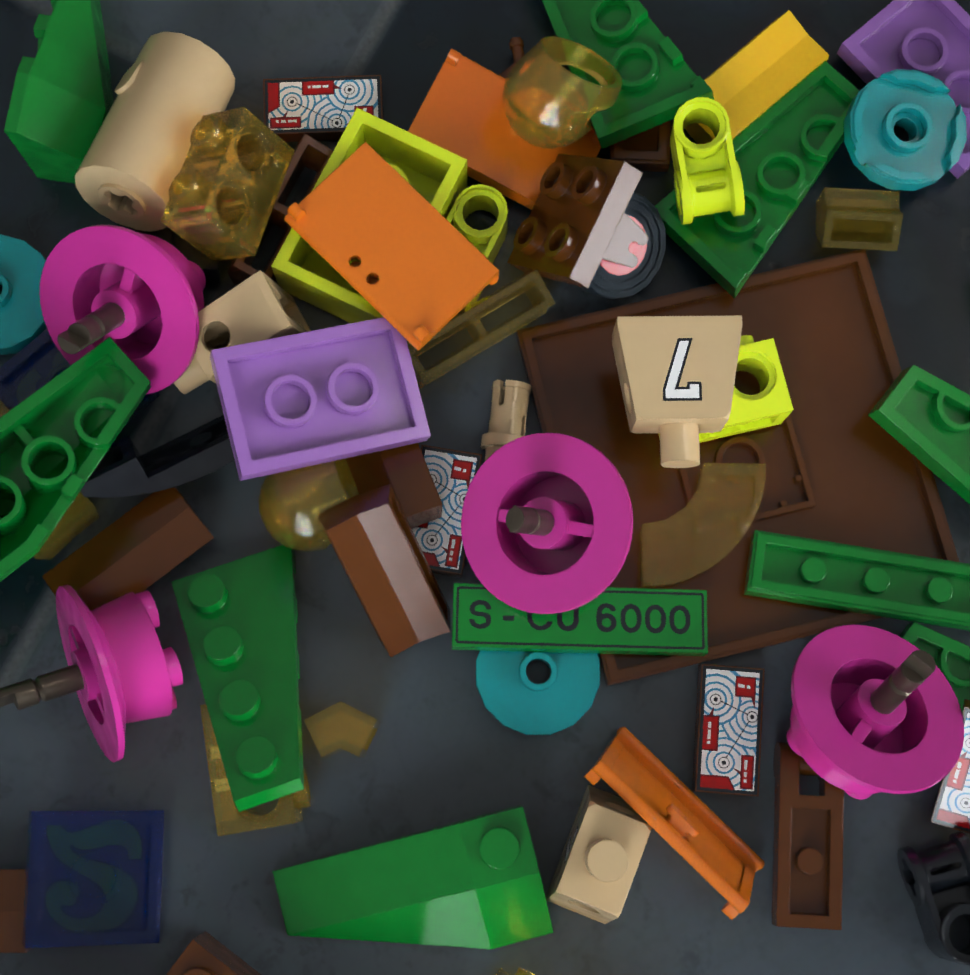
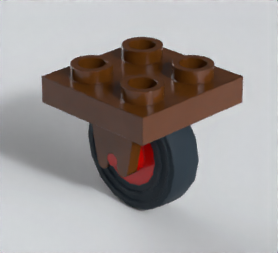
[507,154,666,299]

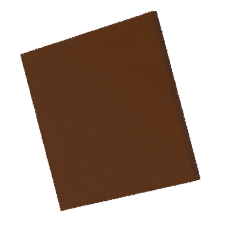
[516,248,959,686]

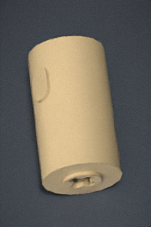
[75,32,235,232]

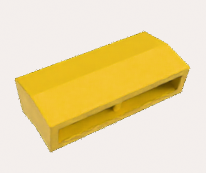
[685,10,829,144]

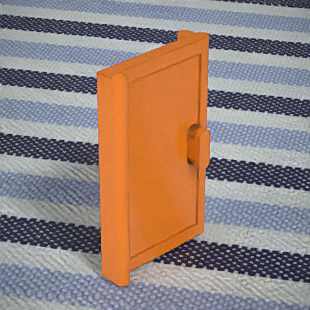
[408,48,601,210]
[284,142,499,351]
[584,726,765,920]

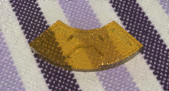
[640,463,766,588]

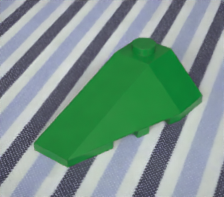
[4,0,114,184]
[0,337,151,582]
[273,805,554,949]

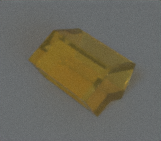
[816,187,903,251]
[304,701,381,758]

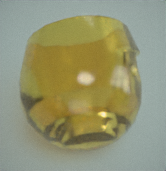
[503,36,623,149]
[258,459,359,552]

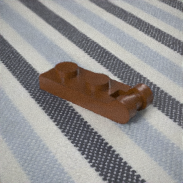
[772,742,844,930]

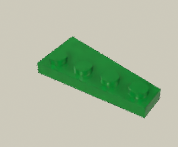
[542,0,714,149]
[655,61,859,299]
[868,364,970,505]
[171,542,304,812]

